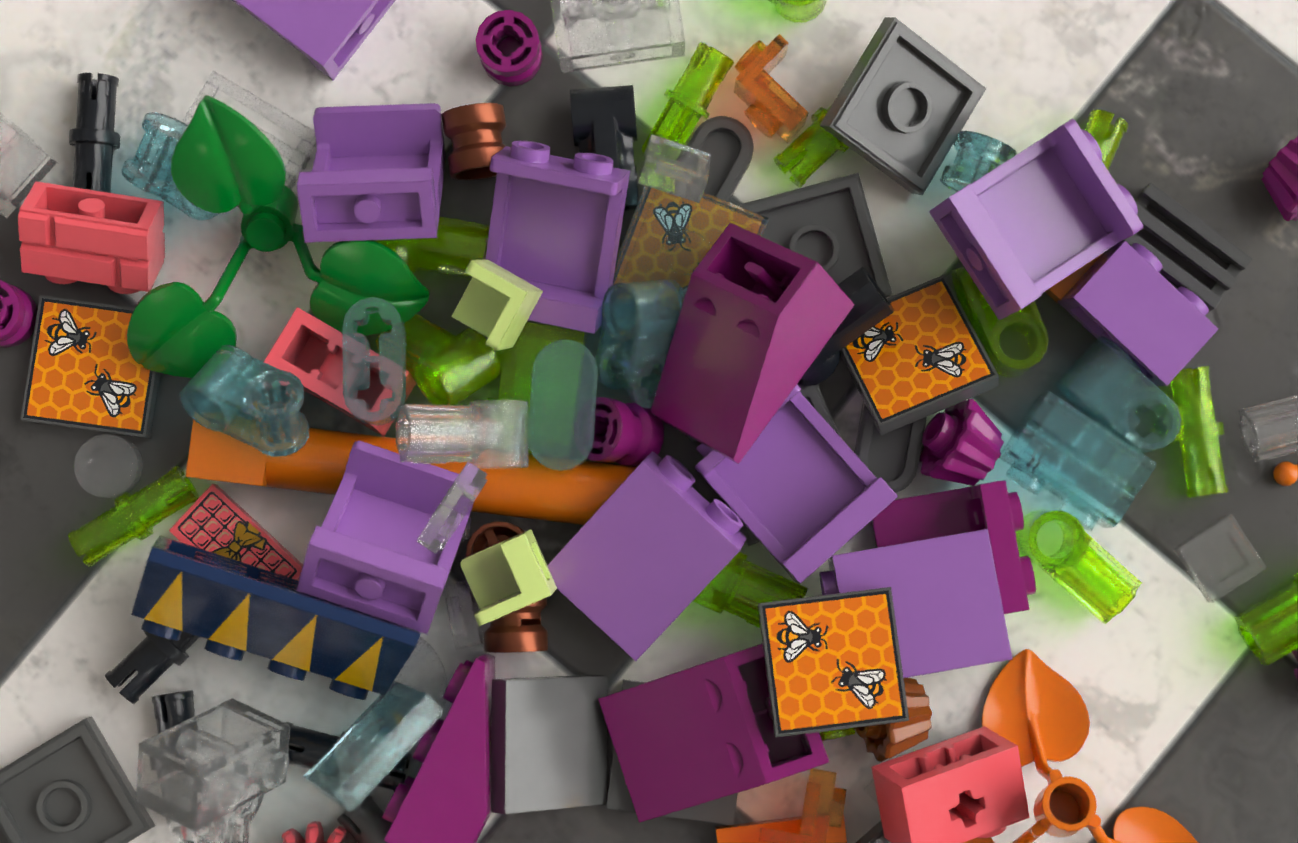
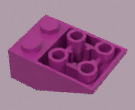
[650,223,855,464]
[598,644,829,823]
[382,653,495,843]

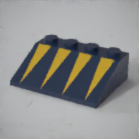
[131,536,420,700]

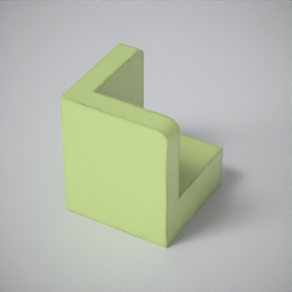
[451,259,543,351]
[460,529,557,626]

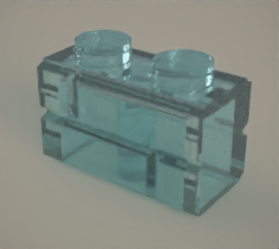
[999,391,1157,531]

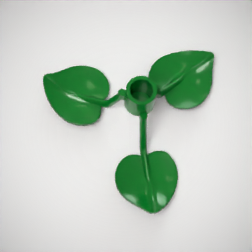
[127,95,430,378]

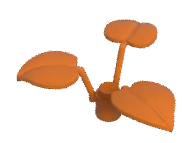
[963,649,1198,843]

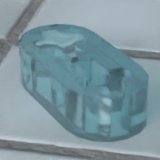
[342,297,406,426]

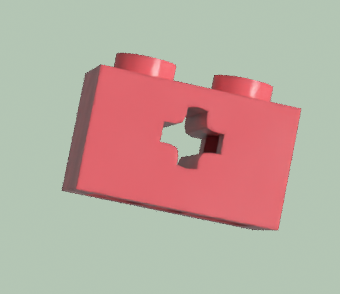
[263,307,416,437]
[871,726,1030,843]

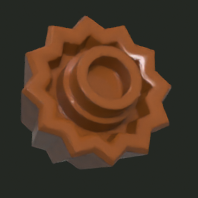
[855,677,932,762]

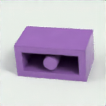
[1057,241,1218,387]

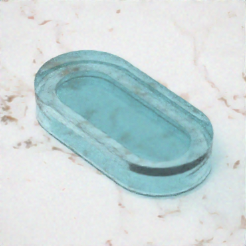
[528,340,598,471]

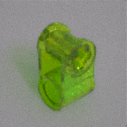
[952,267,1049,378]

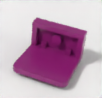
[871,480,1036,614]

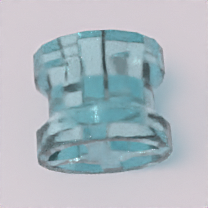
[940,131,1017,192]

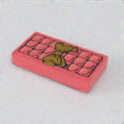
[169,484,303,580]

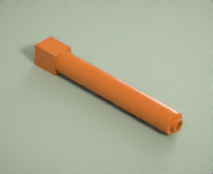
[186,413,637,525]

